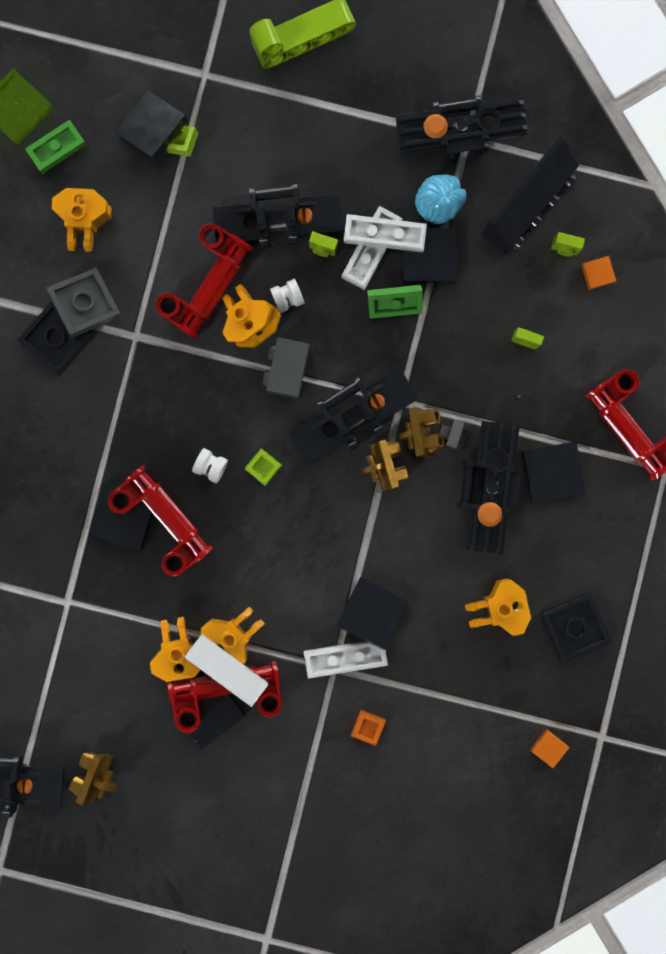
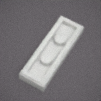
[341,206,403,290]
[344,214,427,252]
[185,634,268,707]
[304,641,388,679]

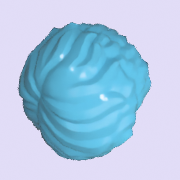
[415,174,467,224]

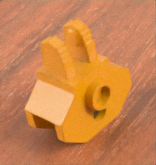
[51,188,112,252]
[222,284,281,348]
[465,578,531,636]
[201,606,265,664]
[150,617,201,682]

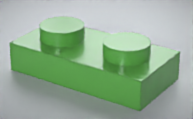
[25,119,87,174]
[367,285,423,319]

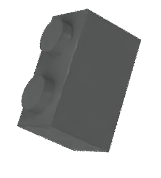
[263,337,310,399]

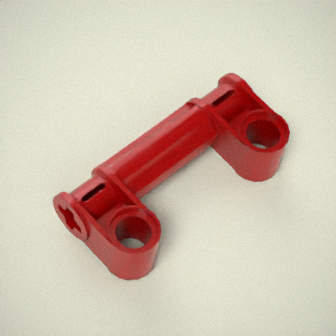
[155,223,253,339]
[585,369,666,481]
[108,465,213,576]
[167,661,282,733]

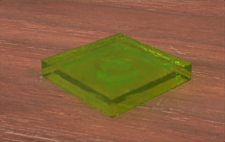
[0,68,54,145]

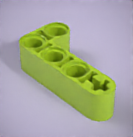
[249,0,357,69]

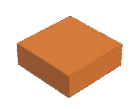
[581,256,616,290]
[351,710,386,746]
[530,729,570,768]

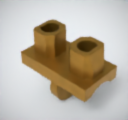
[399,407,445,459]
[361,439,409,491]
[69,752,117,805]

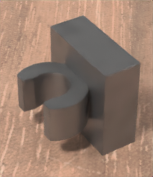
[438,419,470,452]

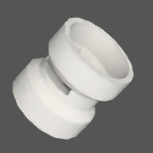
[270,279,305,314]
[192,448,228,484]

